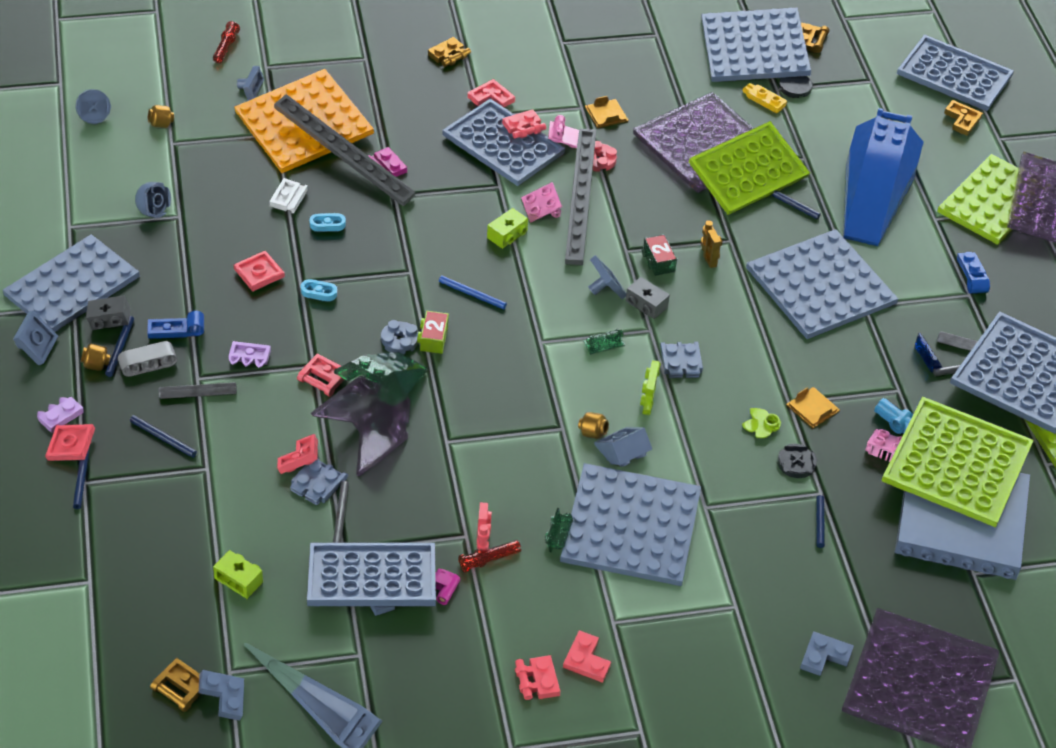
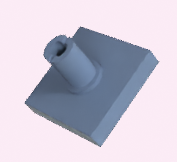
[588,255,626,299]
[13,310,58,365]

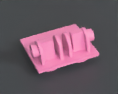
[548,115,579,148]
[521,182,562,223]
[865,429,902,462]

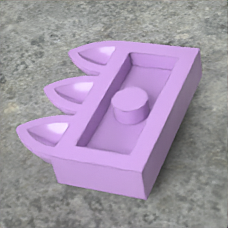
[229,341,271,368]
[37,397,84,433]

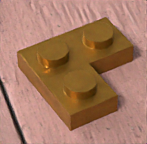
[944,100,983,136]

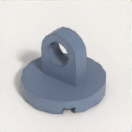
[75,89,111,124]

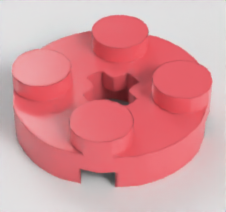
[593,141,617,172]

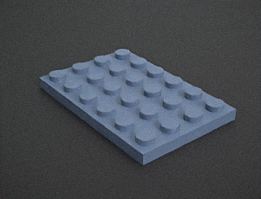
[897,35,1014,111]
[443,99,565,186]
[3,234,140,332]
[307,543,436,606]

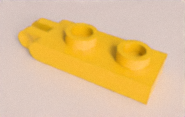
[743,83,787,114]

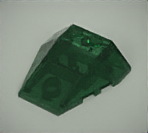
[334,352,428,406]

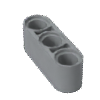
[118,341,177,376]

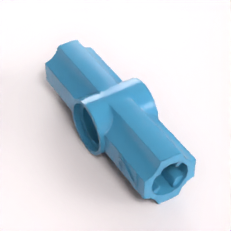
[874,398,913,434]

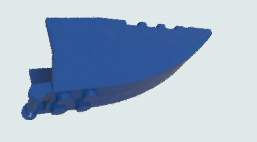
[843,108,924,246]

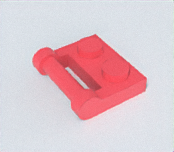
[297,354,349,397]

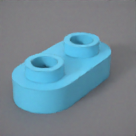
[309,213,346,231]
[301,279,337,301]

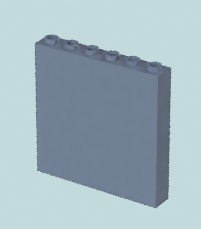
[895,473,1030,580]

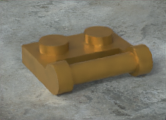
[801,23,829,53]
[150,658,201,712]

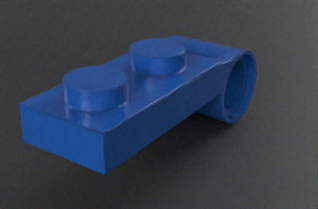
[957,252,990,293]
[147,311,204,339]

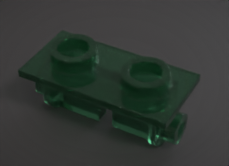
[583,329,625,355]
[545,508,573,553]

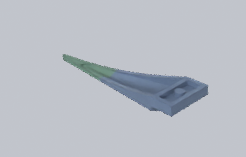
[244,643,383,748]

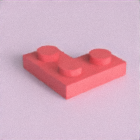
[467,79,515,107]
[277,434,318,474]
[563,630,611,683]

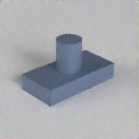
[237,66,264,101]

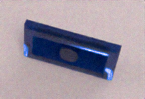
[915,333,943,372]

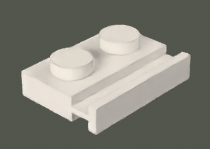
[270,178,308,213]

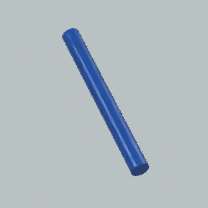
[439,276,507,310]

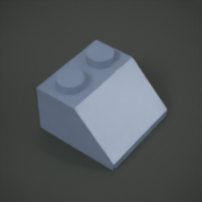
[594,427,652,467]

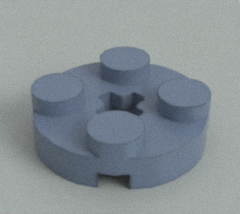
[381,320,418,354]

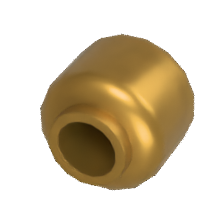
[147,105,174,128]
[81,344,110,371]
[578,412,609,439]

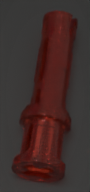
[212,21,240,63]
[458,539,521,573]

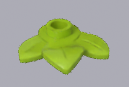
[742,408,781,438]

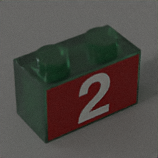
[641,234,677,276]

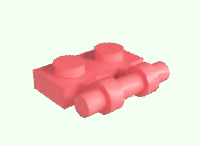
[502,109,546,139]
[477,502,492,556]
[515,655,560,700]

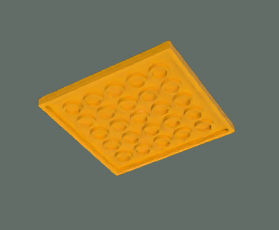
[234,69,374,173]

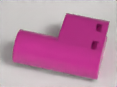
[435,569,460,605]

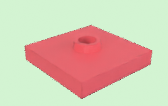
[233,251,285,291]
[45,424,95,461]

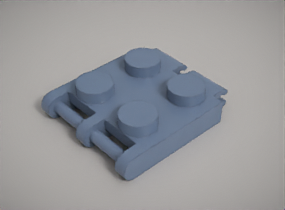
[660,342,703,378]
[290,457,348,505]

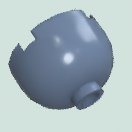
[135,182,171,218]

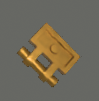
[428,37,471,67]
[700,221,722,268]

